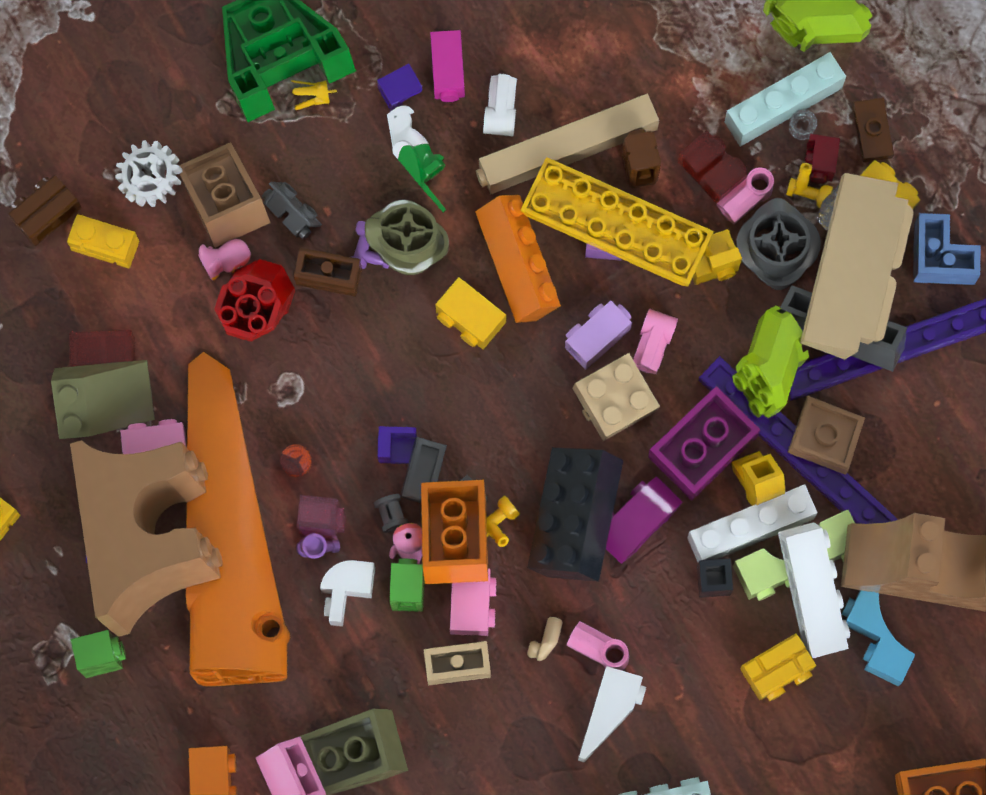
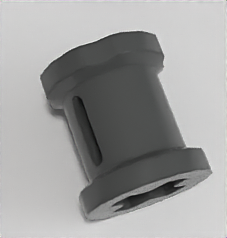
[373,494,409,533]

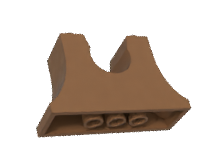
[70,440,223,637]
[841,513,986,612]

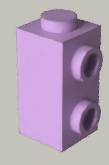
[565,301,632,370]

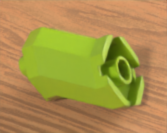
[763,0,872,52]
[732,306,809,418]

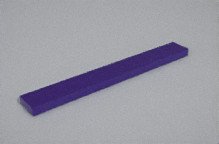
[788,299,986,401]
[698,356,898,524]

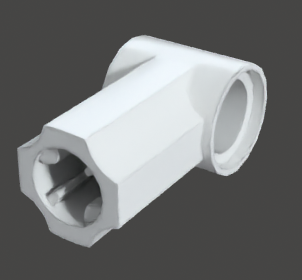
[483,74,517,136]

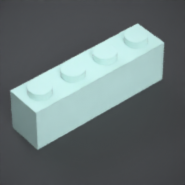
[724,52,846,147]

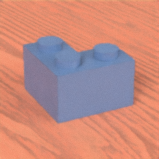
[913,213,981,285]

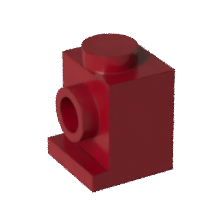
[805,134,840,184]

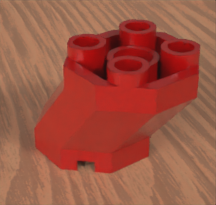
[214,259,295,342]

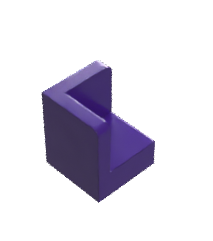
[377,64,423,111]
[378,426,417,464]

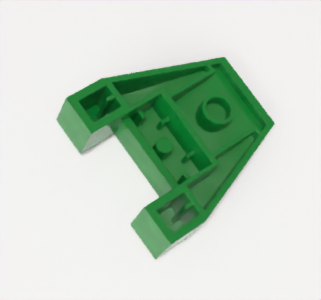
[222,0,356,122]

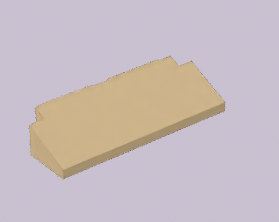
[800,173,913,360]

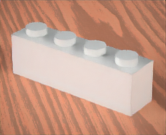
[687,484,818,562]
[778,522,850,658]

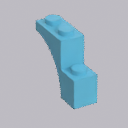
[842,590,915,686]

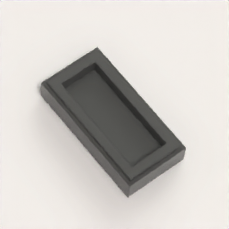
[400,437,447,504]

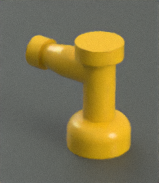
[786,163,833,210]
[487,495,520,547]

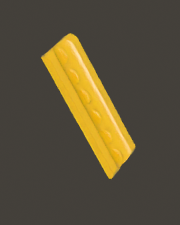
[520,157,714,287]

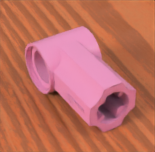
[717,167,774,224]
[633,309,678,374]
[567,621,629,671]

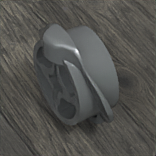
[736,198,821,290]

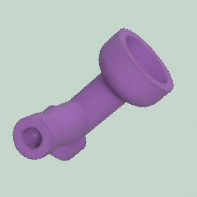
[351,221,389,269]
[296,533,340,559]

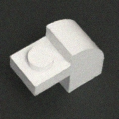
[320,560,375,626]

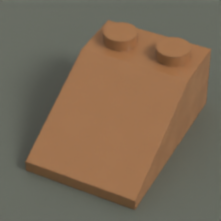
[179,142,270,248]

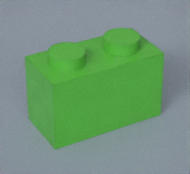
[390,559,425,612]
[70,630,126,678]

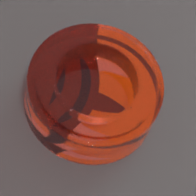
[280,445,312,477]

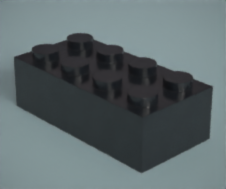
[527,447,623,582]

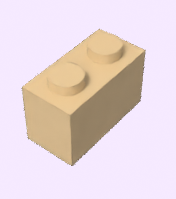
[424,641,491,686]

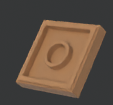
[787,396,865,475]

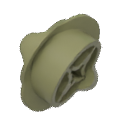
[365,200,449,275]

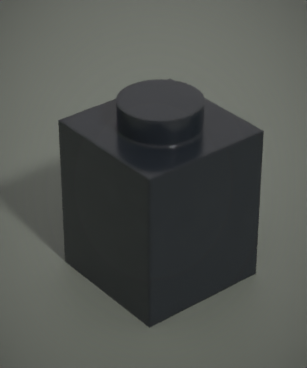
[697,559,733,598]

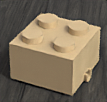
[572,353,660,441]

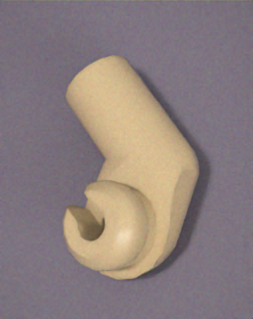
[527,617,563,661]

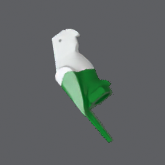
[387,106,446,213]

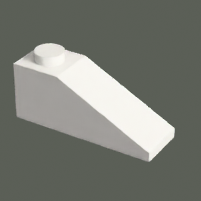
[578,666,646,762]

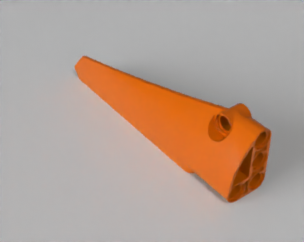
[186,352,290,686]

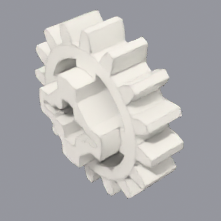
[115,140,183,207]

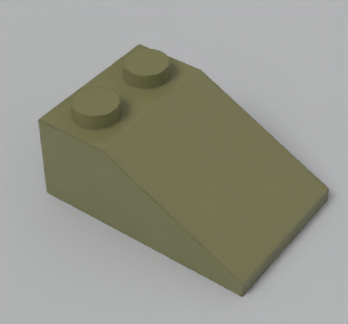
[51,360,155,439]
[299,709,408,795]

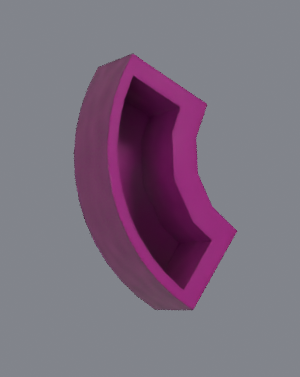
[606,476,683,564]

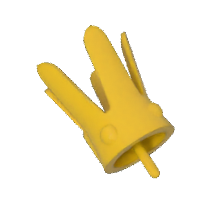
[291,80,337,110]

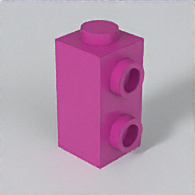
[430,30,465,102]

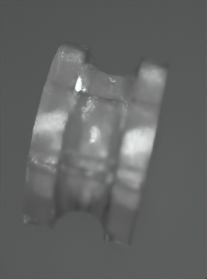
[789,109,817,140]

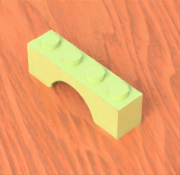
[733,510,855,601]

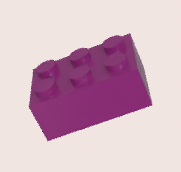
[648,386,760,501]

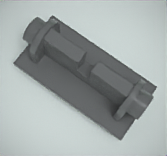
[262,182,322,240]

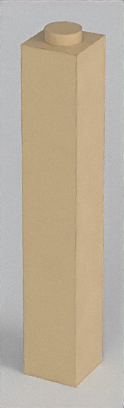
[476,93,659,195]

